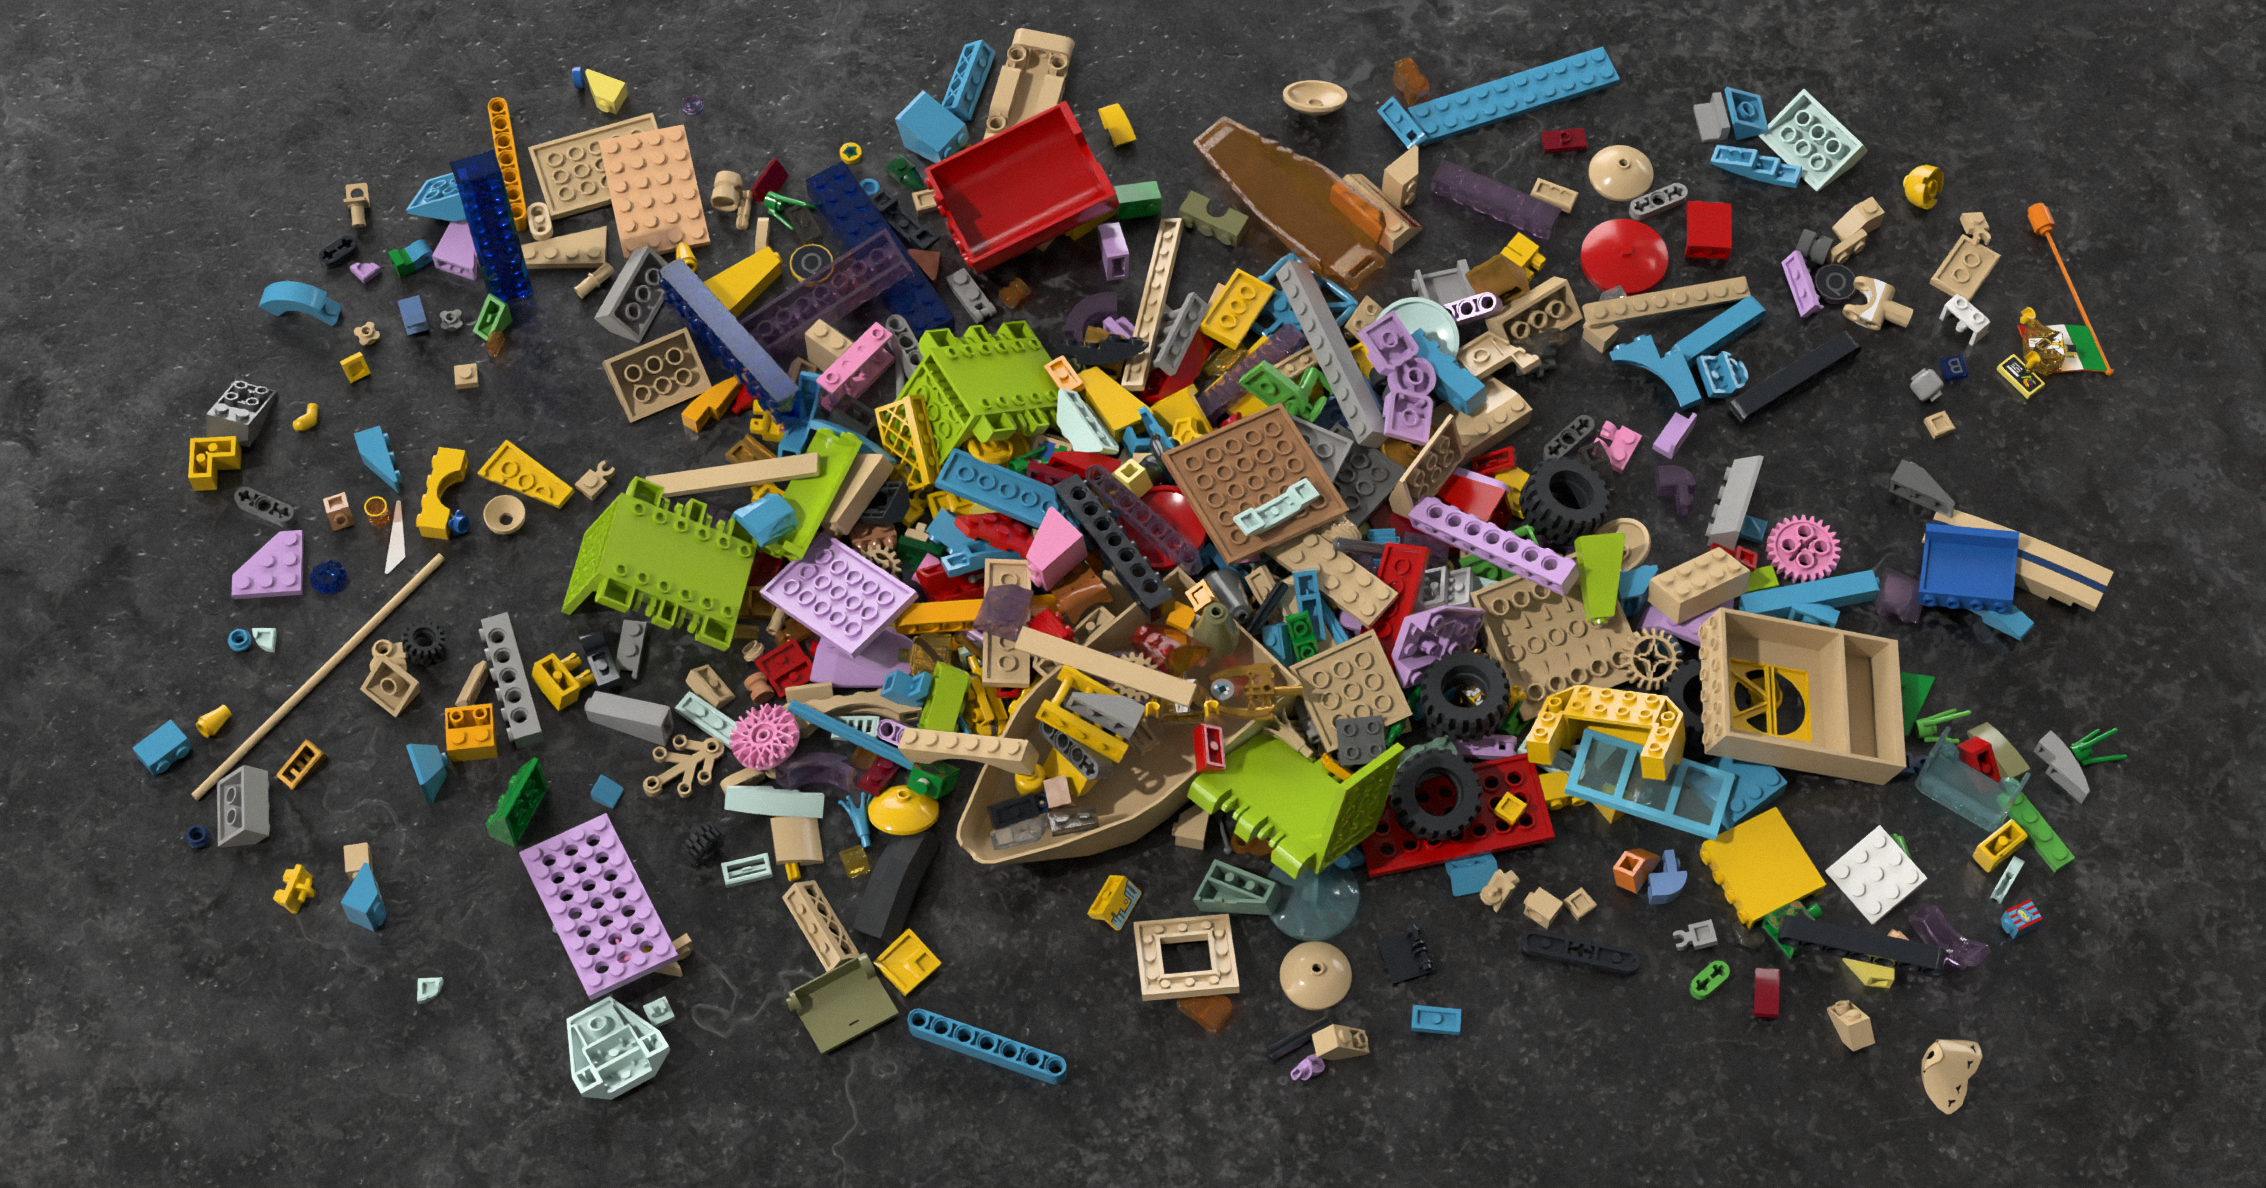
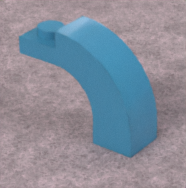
[258,281,342,326]

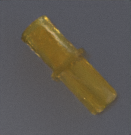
[732,622,759,640]

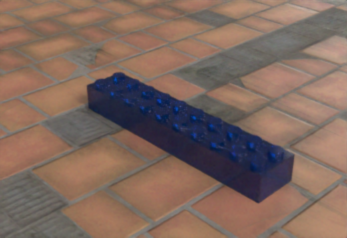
[449,149,533,302]
[806,161,955,343]
[658,257,808,431]

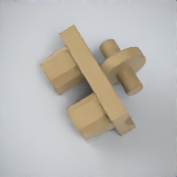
[1480,869,1520,913]

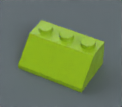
[918,661,972,733]

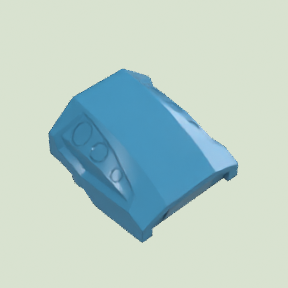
[731,493,798,547]

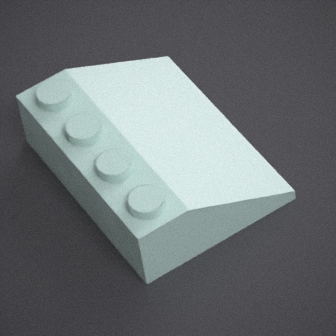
[1758,89,1868,192]

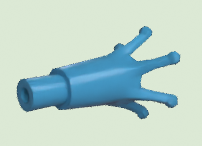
[839,792,874,848]

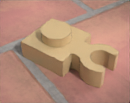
[1960,212,1991,245]
[575,461,616,501]

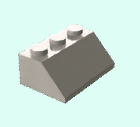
[217,765,270,848]

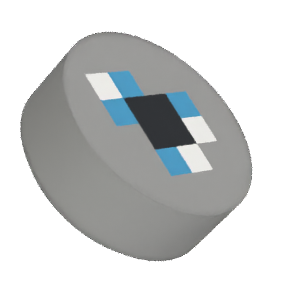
[1210,678,1234,703]

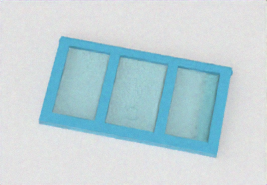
[1564,728,1736,841]

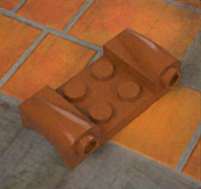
[1049,559,1113,625]

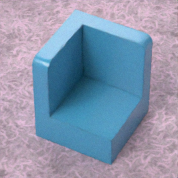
[1121,427,1153,459]

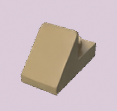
[654,933,694,977]

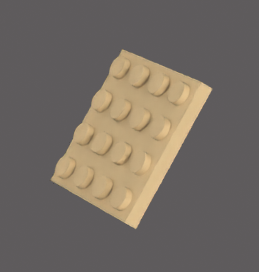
[1288,629,1412,753]

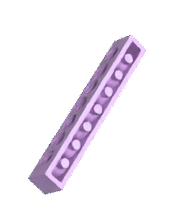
[1408,495,1580,596]

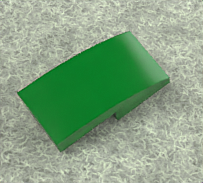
[1285,610,1319,662]

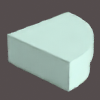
[252,628,277,652]
[417,977,444,1004]

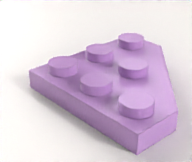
[232,530,304,599]

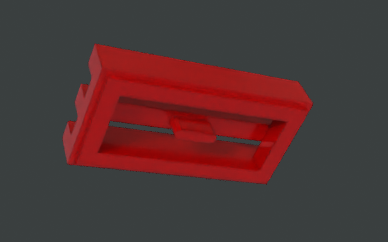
[1472,446,1517,477]

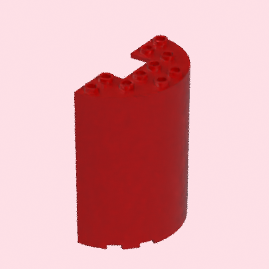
[924,100,1120,276]

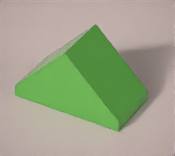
[473,293,512,343]

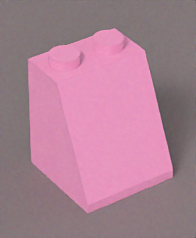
[1026,506,1088,591]

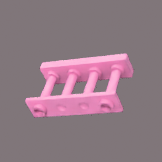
[816,322,895,420]

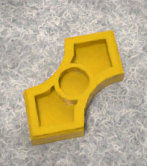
[1171,417,1203,445]

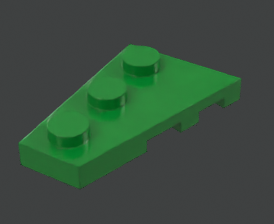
[1900,672,1935,740]

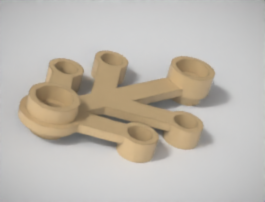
[643,734,724,798]

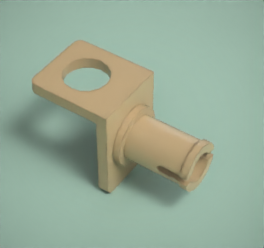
[344,183,370,228]

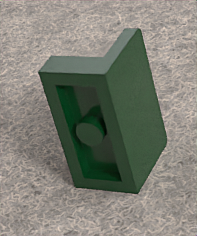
[896,535,945,572]

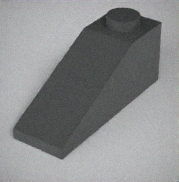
[1889,459,1955,518]

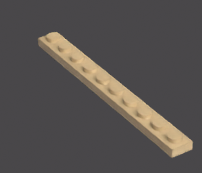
[1121,218,1184,391]

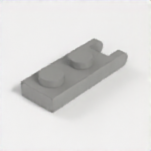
[615,620,647,680]

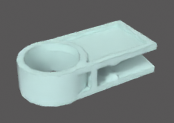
[1990,856,2025,904]

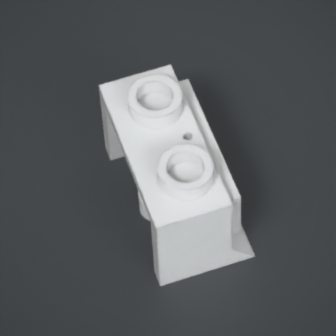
[1940,294,1990,346]

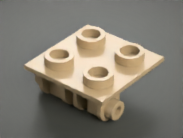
[1344,295,1384,342]

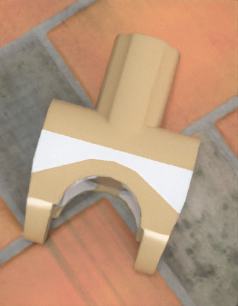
[1842,276,1914,330]

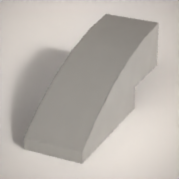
[2034,730,2090,804]

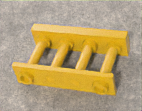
[1035,664,1145,763]

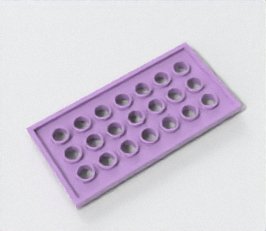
[519,813,680,1001]

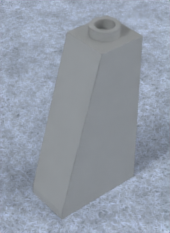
[585,691,675,747]

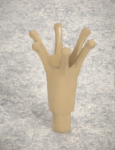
[1262,708,1314,759]

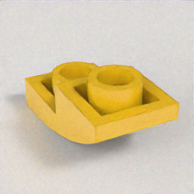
[1098,103,1136,147]

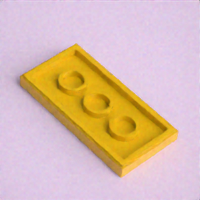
[1198,268,1275,350]

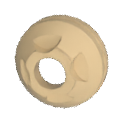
[483,495,525,535]

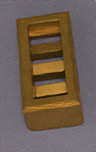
[276,739,328,790]

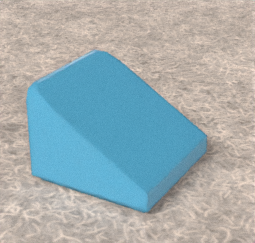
[591,775,624,809]

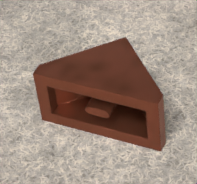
[906,249,941,292]

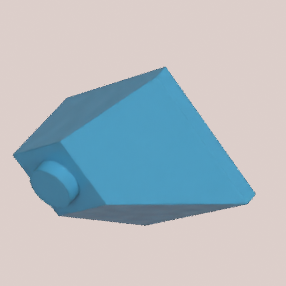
[1787,604,1840,628]
[406,744,449,804]

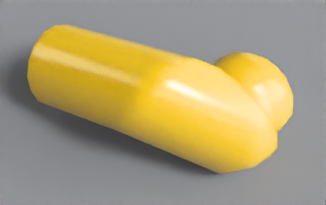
[293,403,319,432]

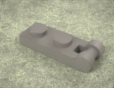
[946,268,997,324]

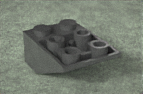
[206,380,277,447]

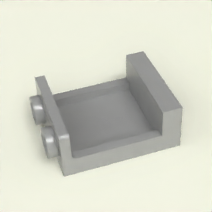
[1411,259,1477,313]

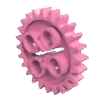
[1766,515,1841,583]

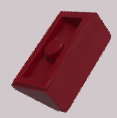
[751,158,788,206]

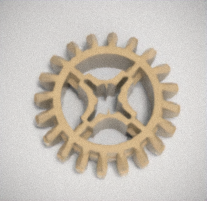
[1619,628,1683,691]

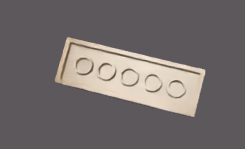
[1263,530,1398,629]
[982,558,1031,688]

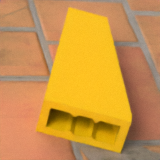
[701,246,782,326]
[1077,366,1154,443]

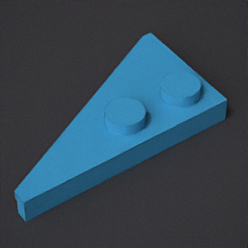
[1138,406,1177,451]

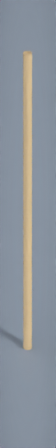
[191,553,445,801]

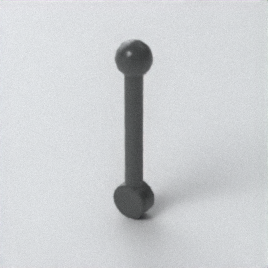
[1214,810,1233,855]

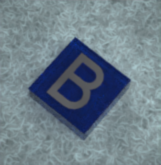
[1940,355,1969,381]

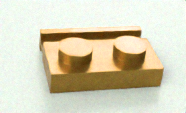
[725,433,778,464]

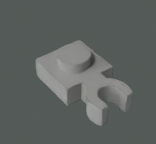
[1673,919,1718,951]

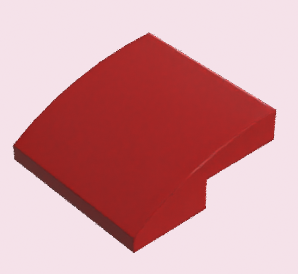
[754,638,813,699]

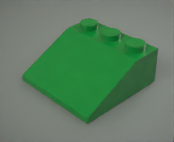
[486,757,548,847]

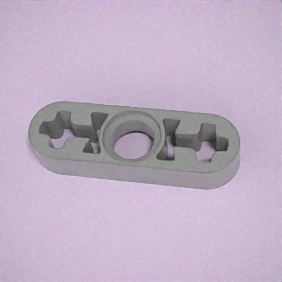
[1629,183,1688,221]

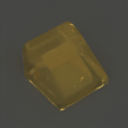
[839,845,870,878]

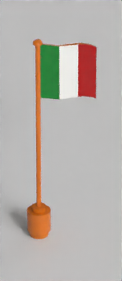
[2017,203,2114,376]

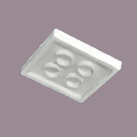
[1825,825,1928,926]

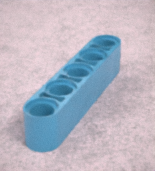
[1670,295,1767,368]

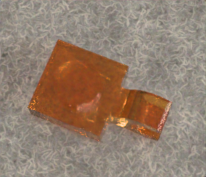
[774,618,814,647]

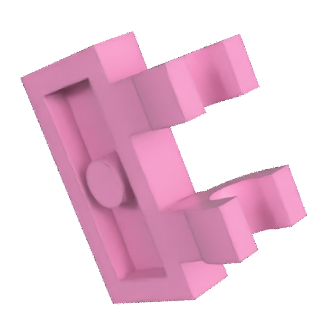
[1590,420,1642,474]

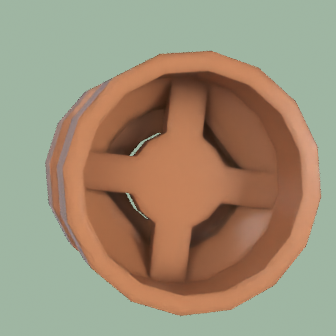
[744,672,774,704]

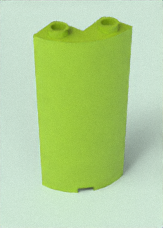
[756,428,863,561]

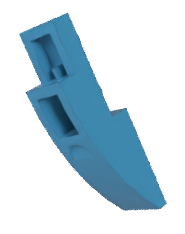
[941,540,1026,578]

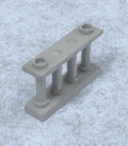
[1147,292,1209,379]

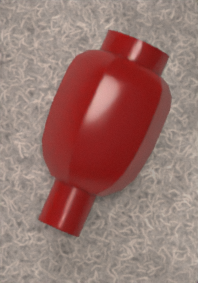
[731,379,766,415]

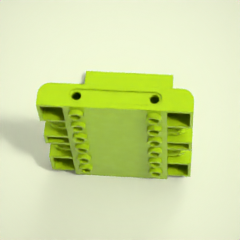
[884,320,1062,490]
[561,476,758,651]
[1187,722,1405,880]

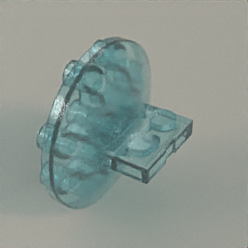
[1267,863,1359,941]

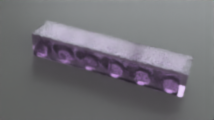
[1431,159,1561,240]

